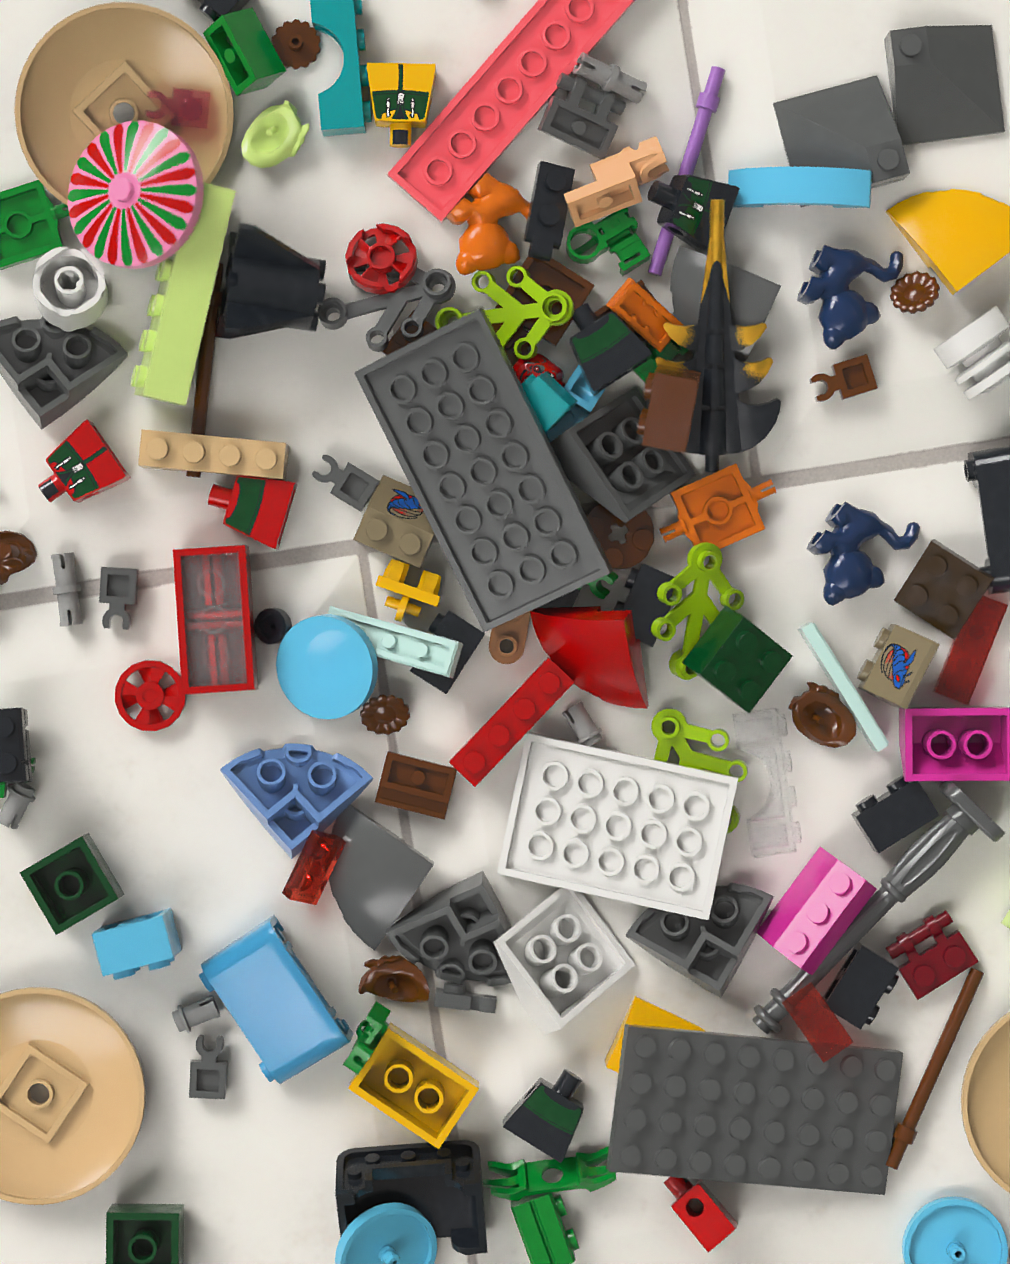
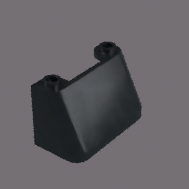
[964,446,1010,595]
[335,1140,488,1255]

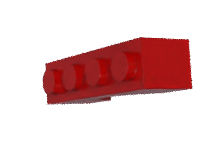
[449,657,575,787]

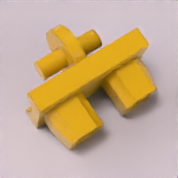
[376,559,441,622]

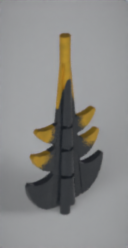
[646,199,781,472]

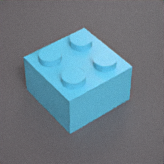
[92,908,182,980]

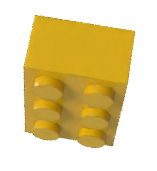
[348,1022,479,1149]

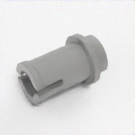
[562,702,603,746]
[0,783,36,829]
[172,995,221,1033]

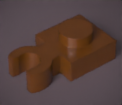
[809,354,878,402]

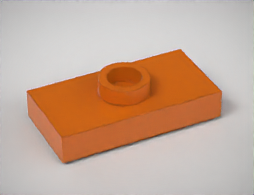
[606,277,683,352]

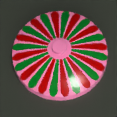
[68,121,204,269]

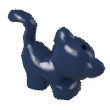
[797,245,903,350]
[806,502,920,606]

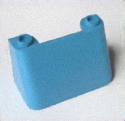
[199,915,354,1084]

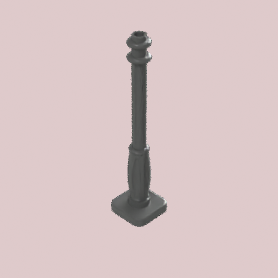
[752,781,1005,1035]

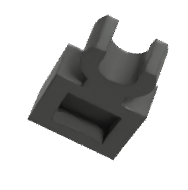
[312,455,380,512]
[99,567,139,630]
[434,983,497,1013]
[189,1035,228,1099]

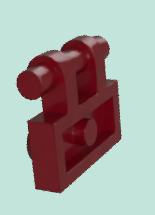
[885,910,978,1000]

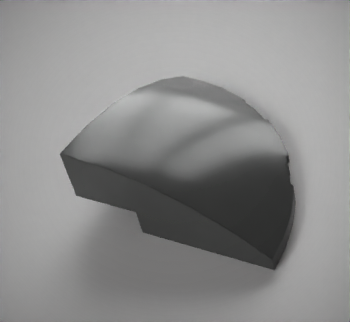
[670,246,781,362]
[0,316,128,430]
[327,805,434,951]
[385,871,511,986]
[626,883,774,998]

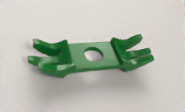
[482,1146,617,1201]

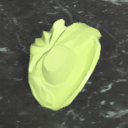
[241,100,310,168]

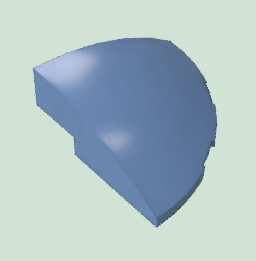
[220,744,373,859]

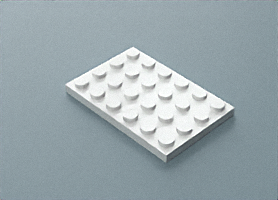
[497,732,738,920]

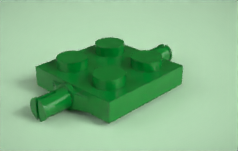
[0,180,69,270]

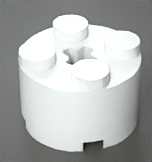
[33,247,108,332]

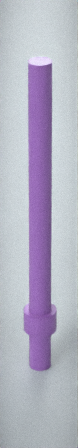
[648,66,726,276]

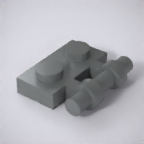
[537,73,626,159]

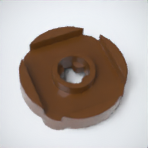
[587,503,654,569]

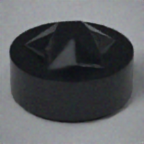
[254,608,292,644]

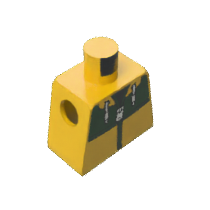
[367,63,436,148]

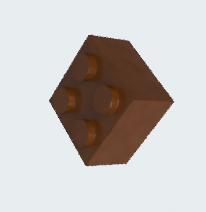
[637,364,701,453]

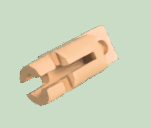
[564,136,669,228]

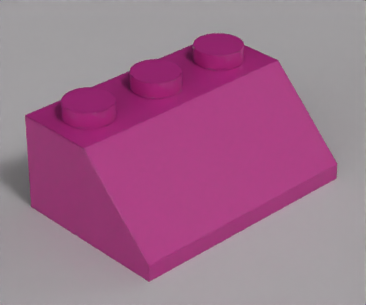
[899,707,1010,781]
[757,847,877,975]

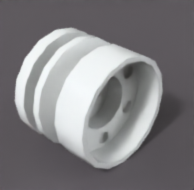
[933,306,1010,400]

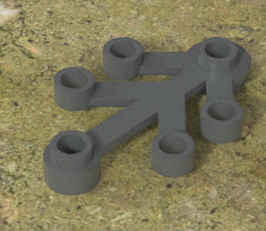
[318,253,456,352]

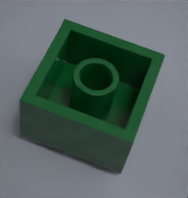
[682,605,793,713]
[20,833,125,935]
[106,1204,184,1264]

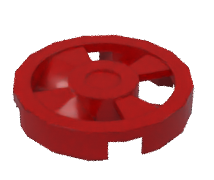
[345,223,418,295]
[115,660,187,731]

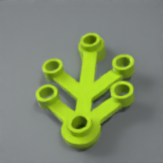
[435,266,574,360]
[651,542,744,680]
[651,708,748,833]

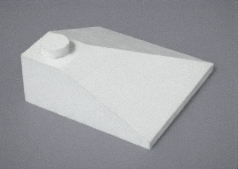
[493,888,635,1035]

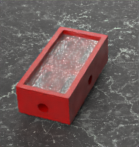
[173,545,258,695]

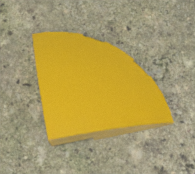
[886,189,1010,295]

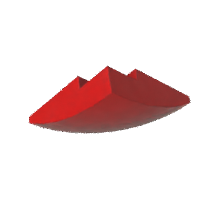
[530,606,649,709]

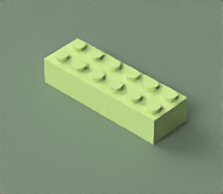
[131,182,236,406]

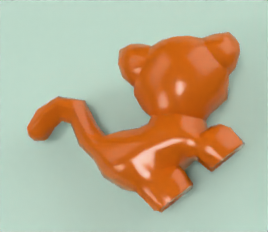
[446,173,530,275]

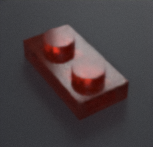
[282,830,346,905]
[782,981,854,1063]

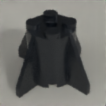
[216,223,326,339]

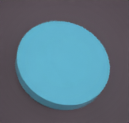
[276,614,378,719]
[902,1197,1008,1264]
[335,1203,437,1264]

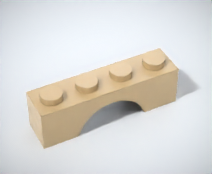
[138,429,289,481]

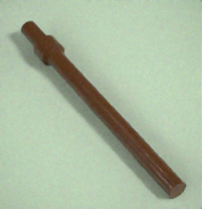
[186,263,223,478]
[885,967,984,1170]

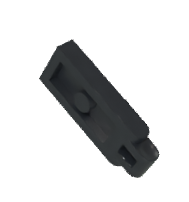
[524,161,575,262]

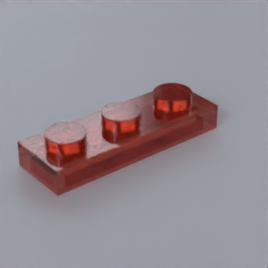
[933,596,1008,705]

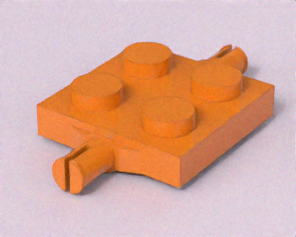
[659,463,777,549]

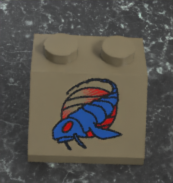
[353,475,435,569]
[857,624,940,709]

